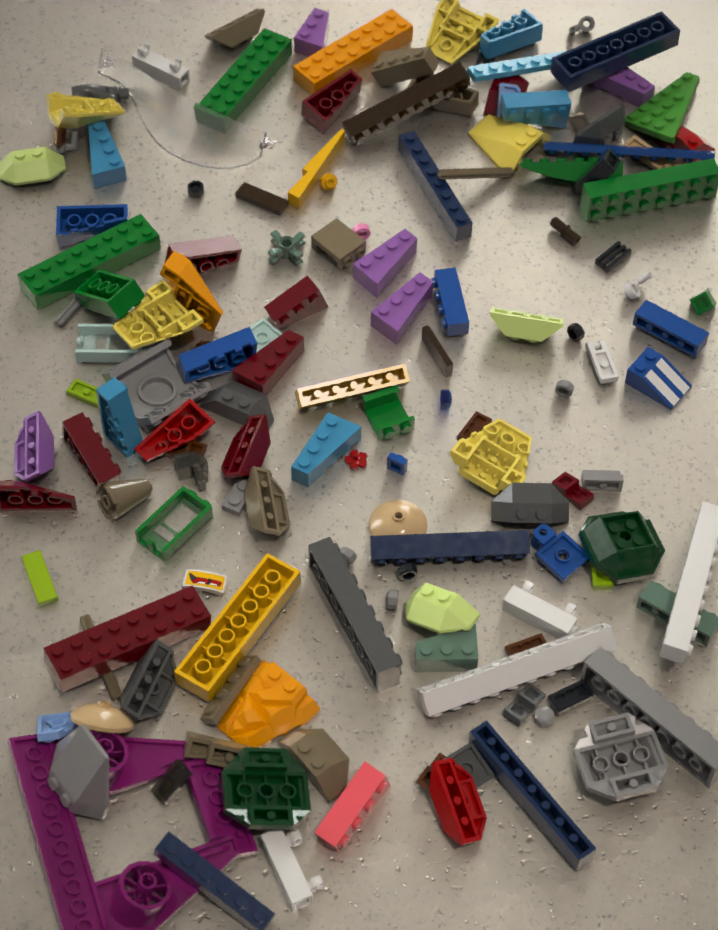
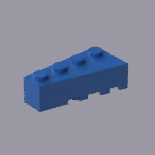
[56,204,130,247]
[178,327,257,383]

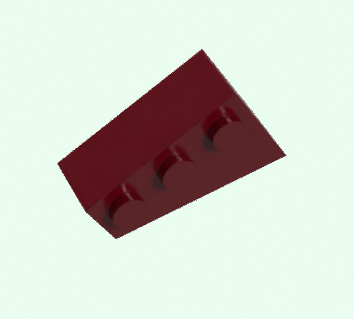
[264,275,329,330]

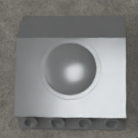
[102,338,212,432]

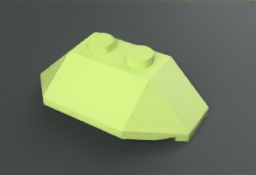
[0,147,66,186]
[490,307,564,343]
[404,583,481,633]

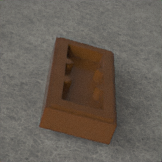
[457,411,492,441]
[504,633,547,656]

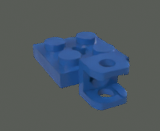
[530,523,590,582]

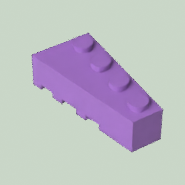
[591,67,655,107]
[353,229,417,298]
[371,272,433,345]

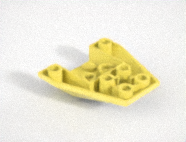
[46,92,125,129]

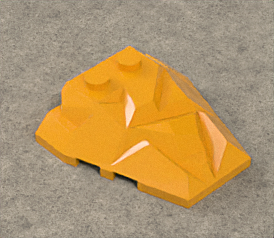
[217,660,320,748]

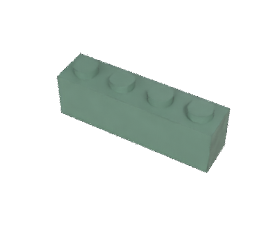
[636,580,718,647]

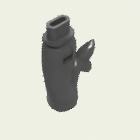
[71,84,129,103]

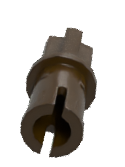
[550,217,581,245]

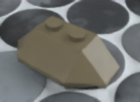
[204,8,265,49]
[244,466,291,536]
[277,729,349,804]

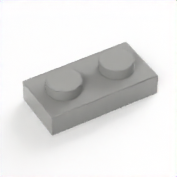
[222,477,248,516]

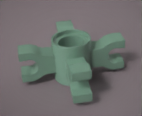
[268,230,305,266]

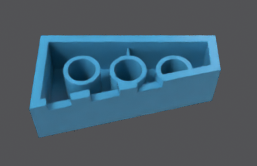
[480,8,543,59]
[499,90,572,128]
[88,120,127,189]
[96,377,143,458]
[291,412,361,487]

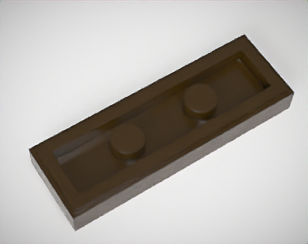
[235,182,289,216]
[422,325,453,378]

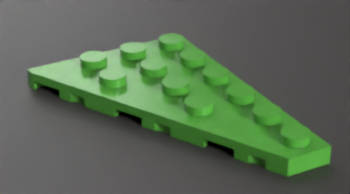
[624,72,700,144]

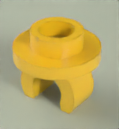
[319,173,337,190]

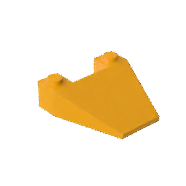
[160,250,223,332]

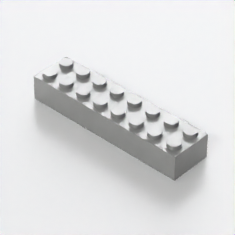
[580,646,718,788]

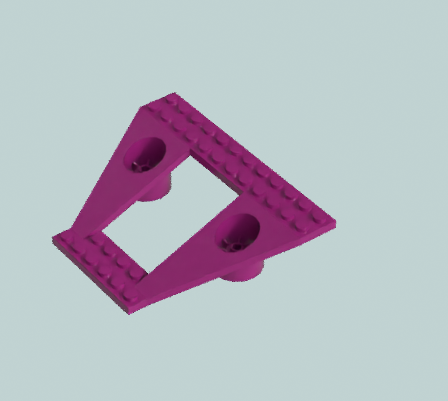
[7,730,258,930]

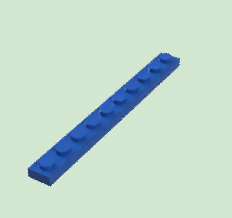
[543,141,715,162]

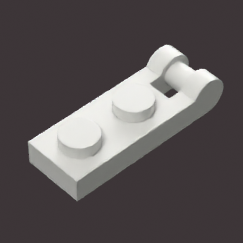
[585,339,619,384]

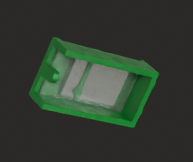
[135,486,213,563]

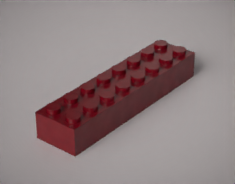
[43,585,211,693]

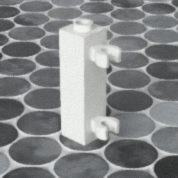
[132,42,190,91]
[502,581,578,639]
[261,829,324,912]

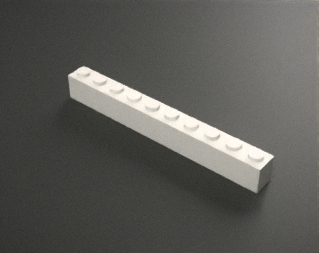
[659,501,718,664]
[417,623,617,717]

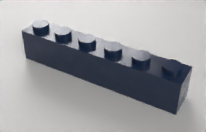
[154,831,275,930]

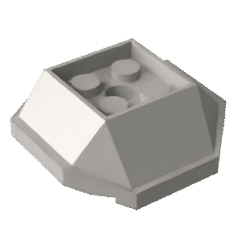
[573,713,669,801]

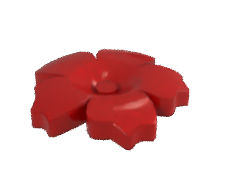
[344,450,368,470]

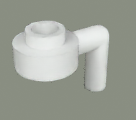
[623,271,653,300]

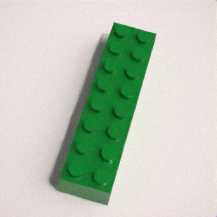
[195,28,292,134]
[580,158,718,222]
[17,214,161,310]

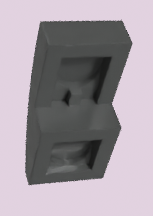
[502,683,546,726]

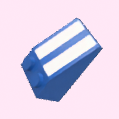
[625,347,692,410]

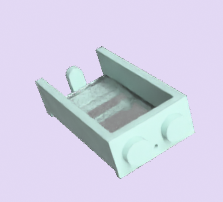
[75,324,147,364]

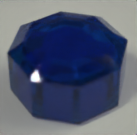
[440,389,452,408]

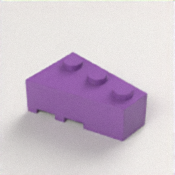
[294,8,329,57]

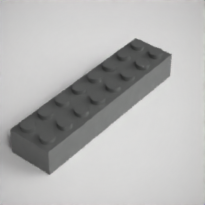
[308,537,403,693]

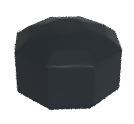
[188,181,204,197]
[567,323,585,341]
[398,563,418,581]

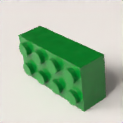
[74,269,145,319]

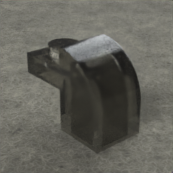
[173,451,209,492]

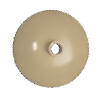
[369,500,427,536]
[70,700,134,733]

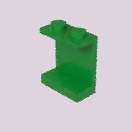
[362,385,415,441]

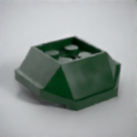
[578,511,665,585]
[221,747,311,830]

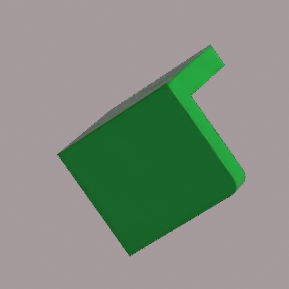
[689,288,716,315]

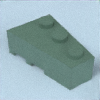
[415,623,478,672]

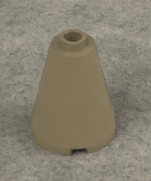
[96,478,153,521]

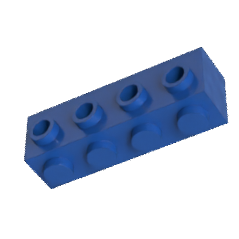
[431,268,469,336]
[633,300,709,358]

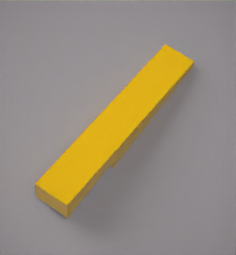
[288,129,345,210]

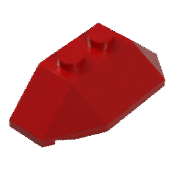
[429,758,487,845]

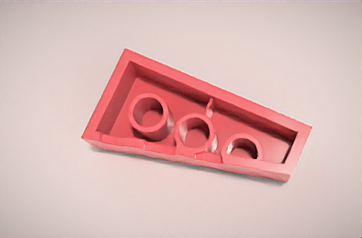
[314,761,391,852]

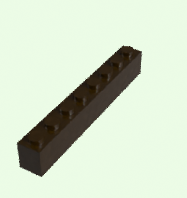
[342,62,470,146]

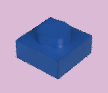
[387,452,408,476]

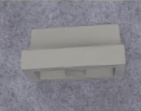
[582,470,624,492]

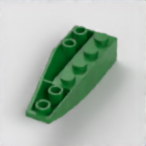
[518,157,623,181]

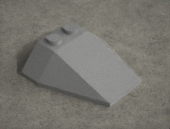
[48,724,109,820]

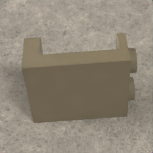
[311,218,366,270]

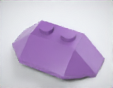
[14,411,54,482]

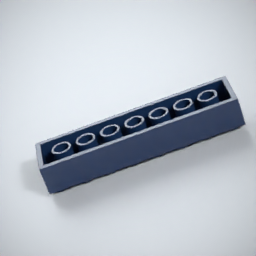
[550,11,681,92]

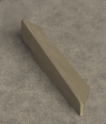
[184,731,255,767]

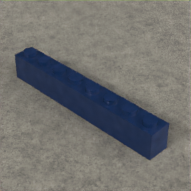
[398,131,473,242]
[370,530,530,564]
[468,720,597,871]

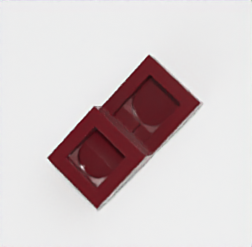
[552,472,594,510]

